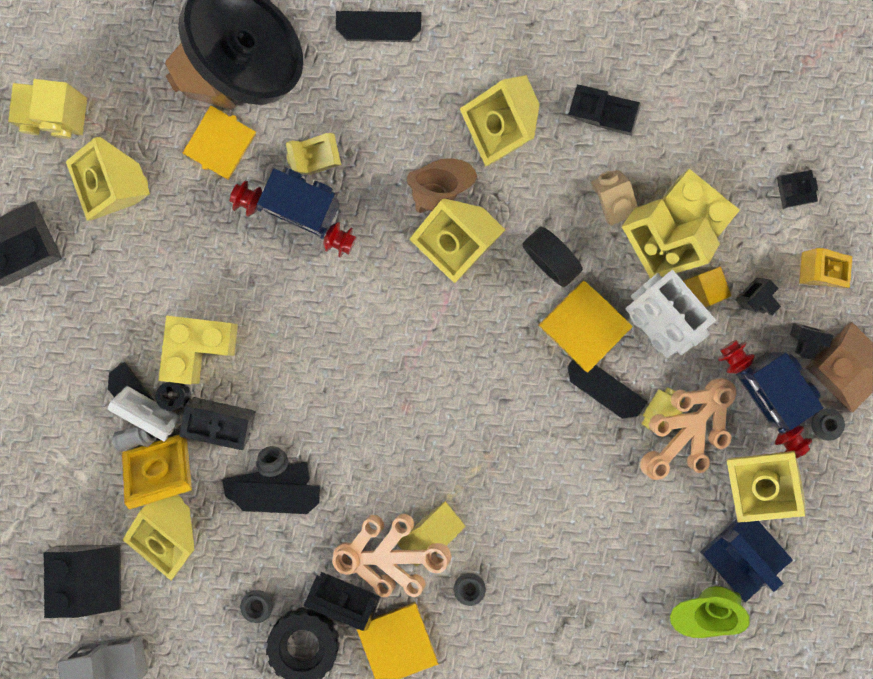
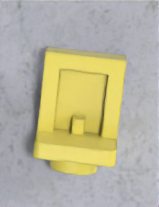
[286,133,341,175]

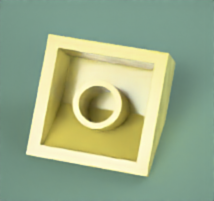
[662,169,740,237]

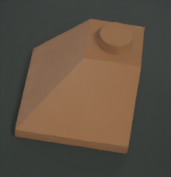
[165,43,237,110]
[806,322,873,412]

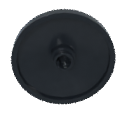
[178,0,303,105]

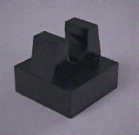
[777,170,818,209]
[735,277,781,316]
[790,322,834,360]

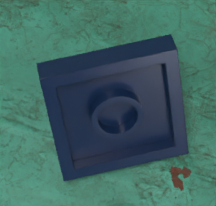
[700,519,793,602]

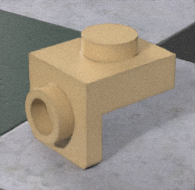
[591,170,638,226]

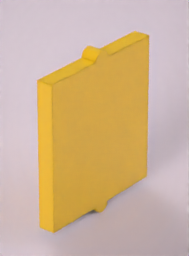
[182,105,256,180]

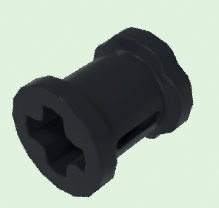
[155,382,191,411]

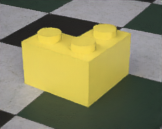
[8,79,87,139]
[622,199,720,279]
[158,316,238,384]

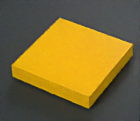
[122,434,192,510]
[357,602,438,679]

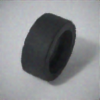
[523,226,583,287]

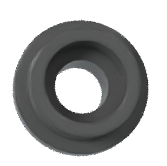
[811,408,845,441]
[256,446,289,477]
[454,573,486,606]
[240,590,273,623]

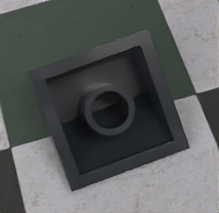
[0,201,62,286]
[44,545,121,618]

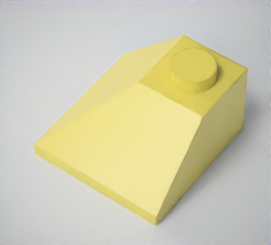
[460,75,540,167]
[66,137,150,221]
[409,198,505,283]
[727,451,805,523]
[123,495,195,581]

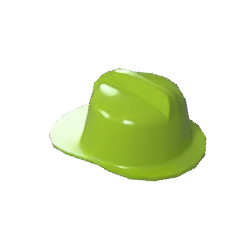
[670,586,750,638]

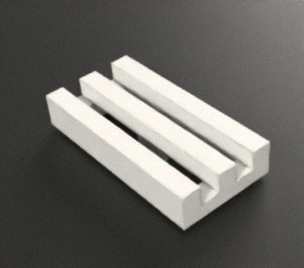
[107,386,182,441]

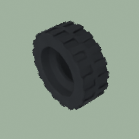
[266,607,340,679]

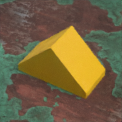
[799,248,853,288]
[683,266,732,307]

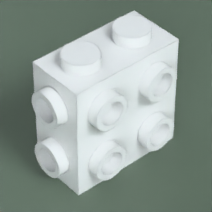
[625,269,716,358]

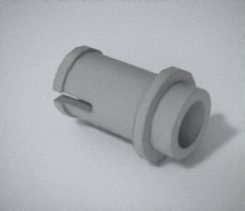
[113,426,157,451]

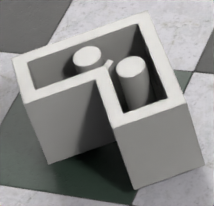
[57,635,147,679]

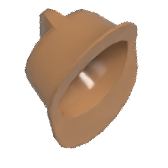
[406,158,477,213]

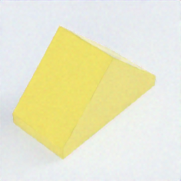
[397,501,466,566]

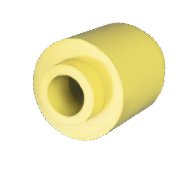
[641,387,684,437]

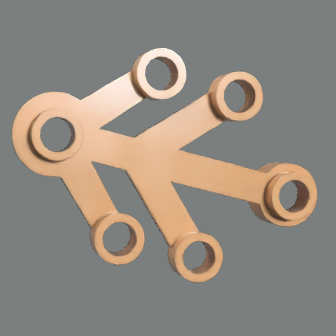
[640,378,736,480]
[332,514,452,597]

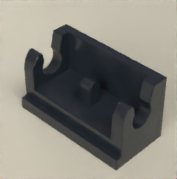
[179,397,256,451]
[303,572,381,631]

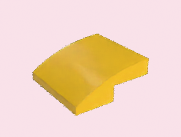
[538,280,633,373]

